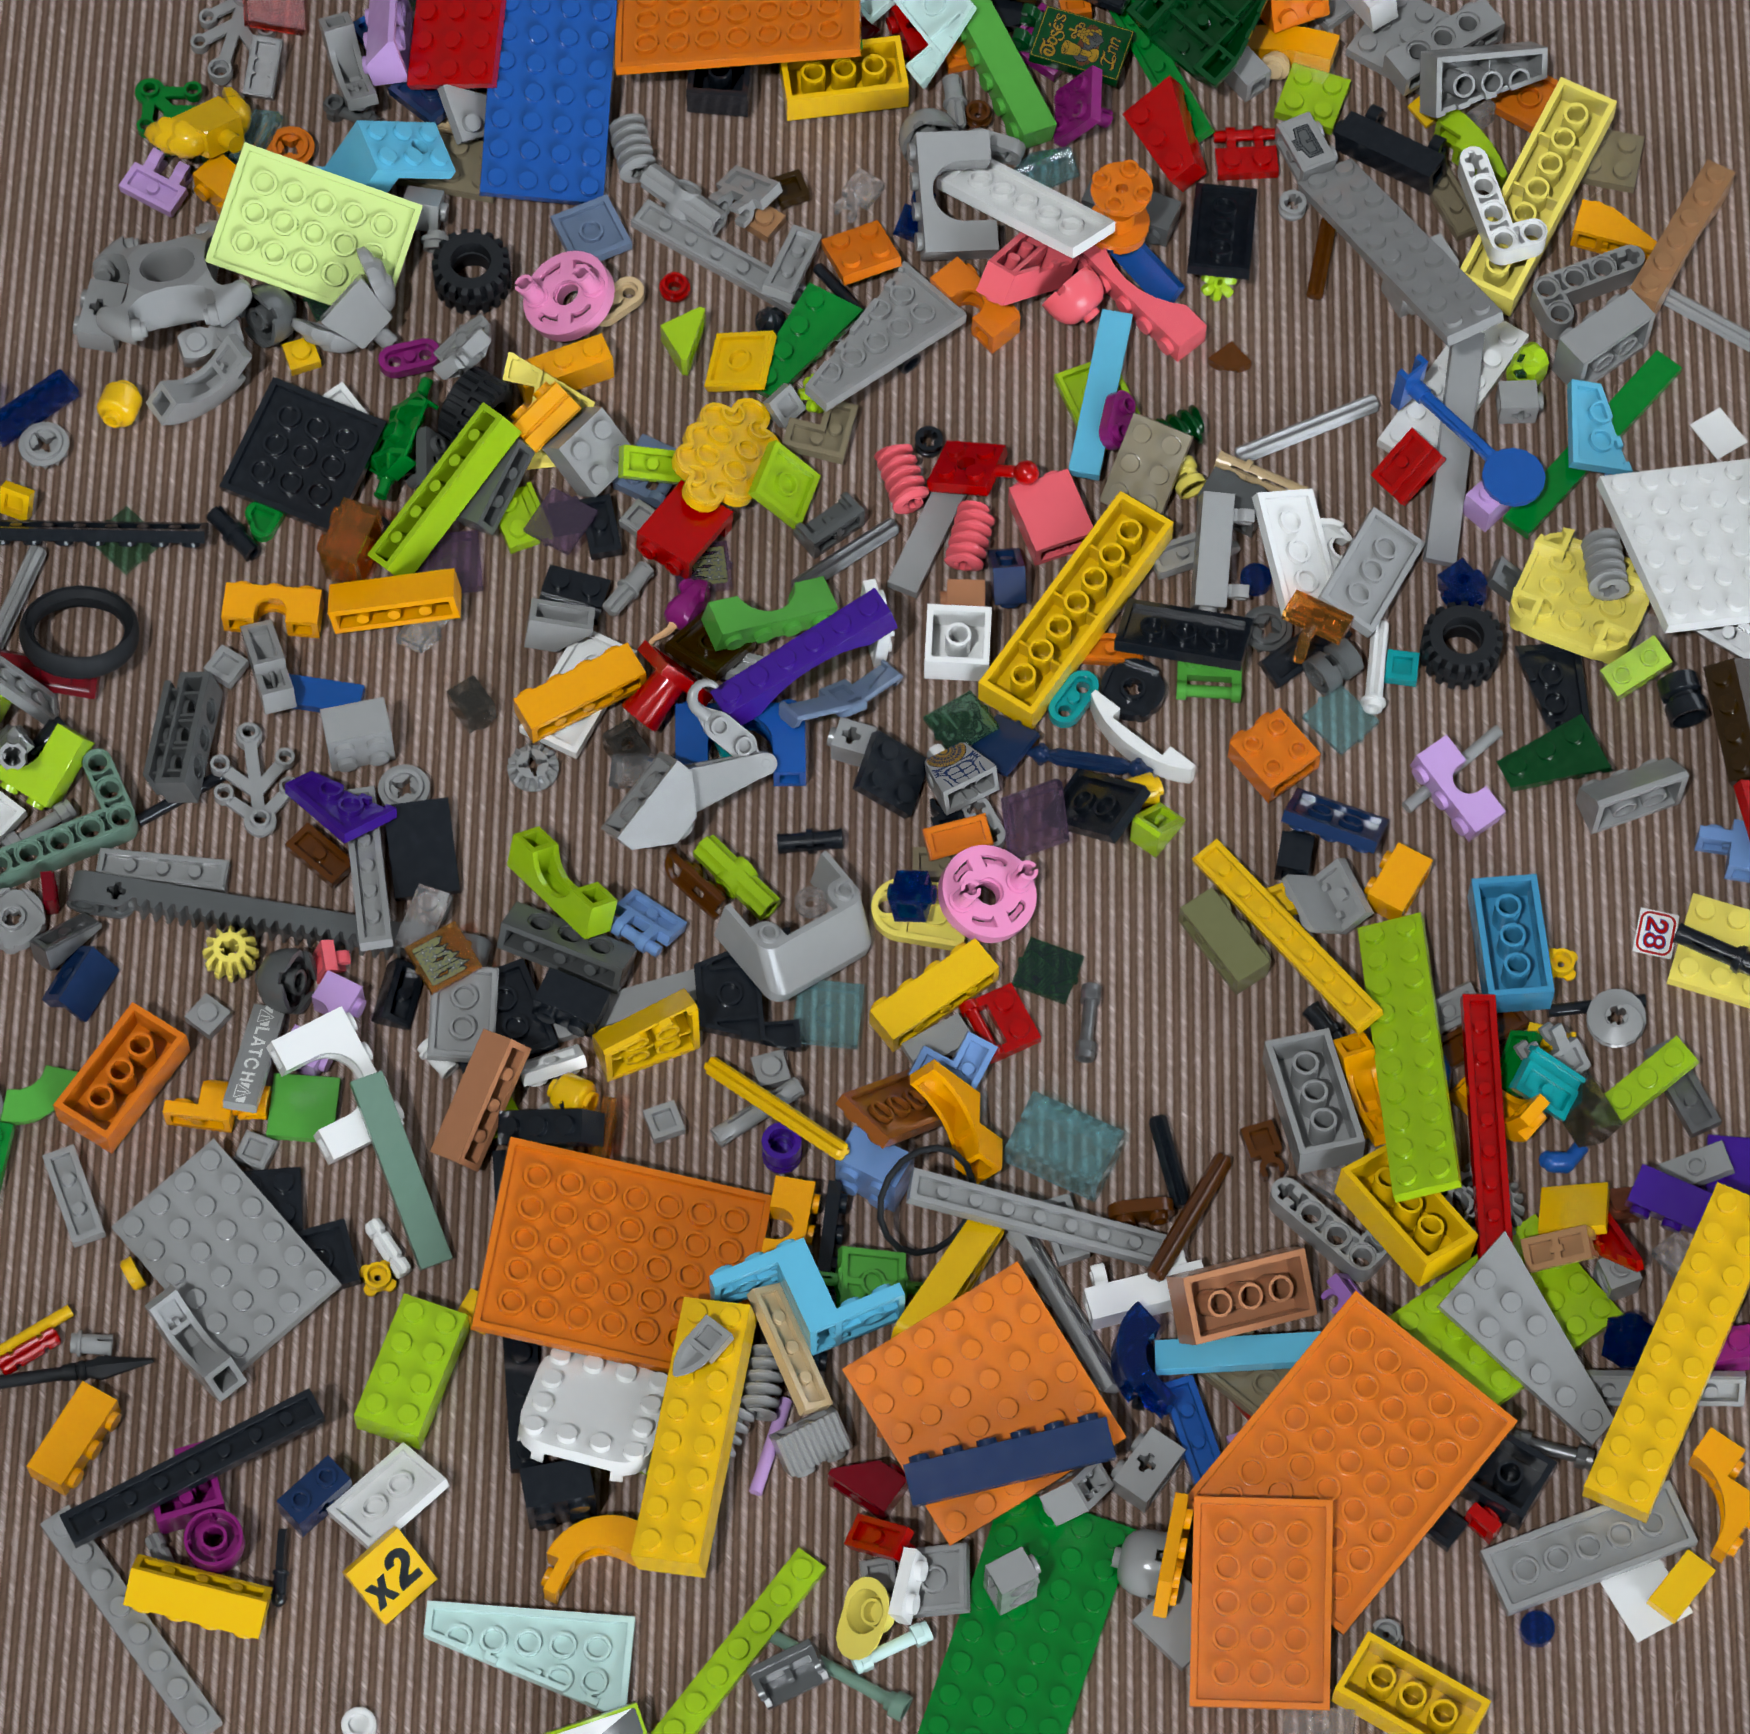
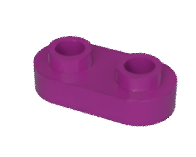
[378,338,440,378]
[1099,390,1136,451]

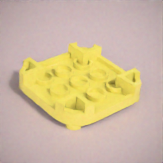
[1508,527,1650,664]

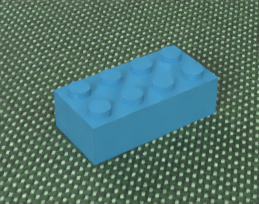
[1467,874,1555,1013]

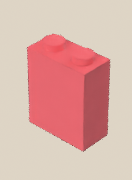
[1008,469,1093,566]

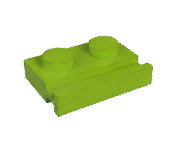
[498,481,553,554]

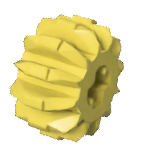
[202,924,260,983]

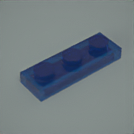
[0,369,80,447]

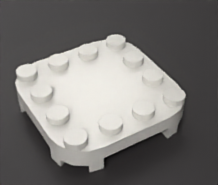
[517,1348,668,1482]

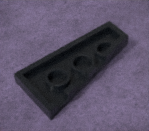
[1514,644,1592,732]

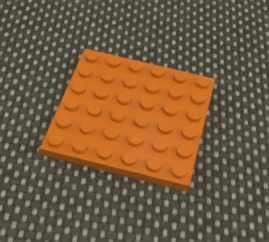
[842,1261,1126,1546]

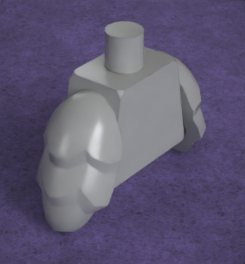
[291,246,398,353]

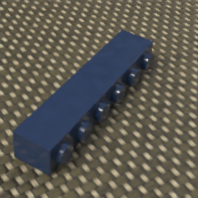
[903,1413,1116,1508]

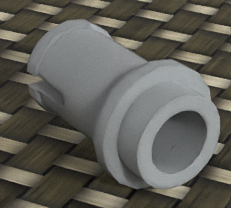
[70,1330,113,1357]

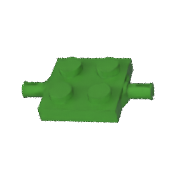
[819,1246,924,1308]

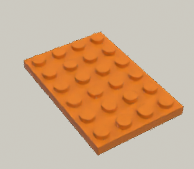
[1189,1496,1333,1711]

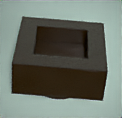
[770,169,810,209]

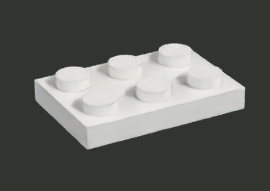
[326,1442,449,1549]

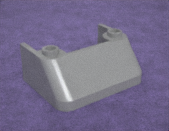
[714,851,871,1002]

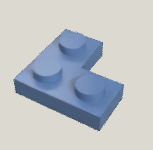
[907,1031,998,1089]

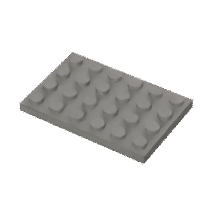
[111,1138,342,1373]

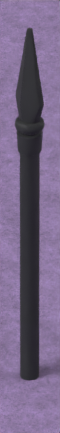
[0,1356,154,1389]

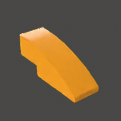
[1246,25,1340,73]

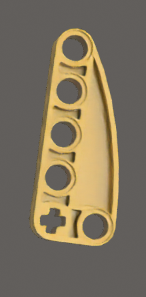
[891,1220,1005,1338]

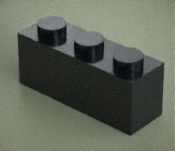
[497,1108,605,1148]

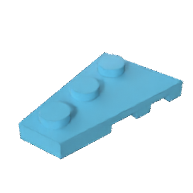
[1567,379,1633,475]

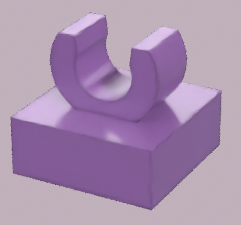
[1321,1273,1366,1314]

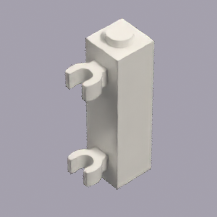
[1082,1248,1203,1331]

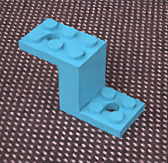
[313,120,456,193]
[709,1237,905,1356]

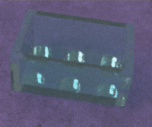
[1004,1091,1125,1202]

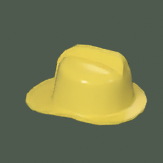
[836,1577,895,1660]

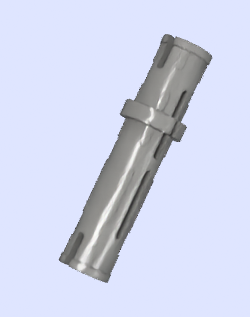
[710,1077,805,1148]

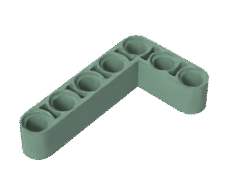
[0,748,139,889]

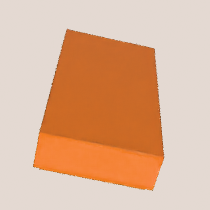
[921,813,994,861]

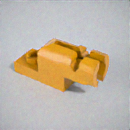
[163,1080,272,1133]

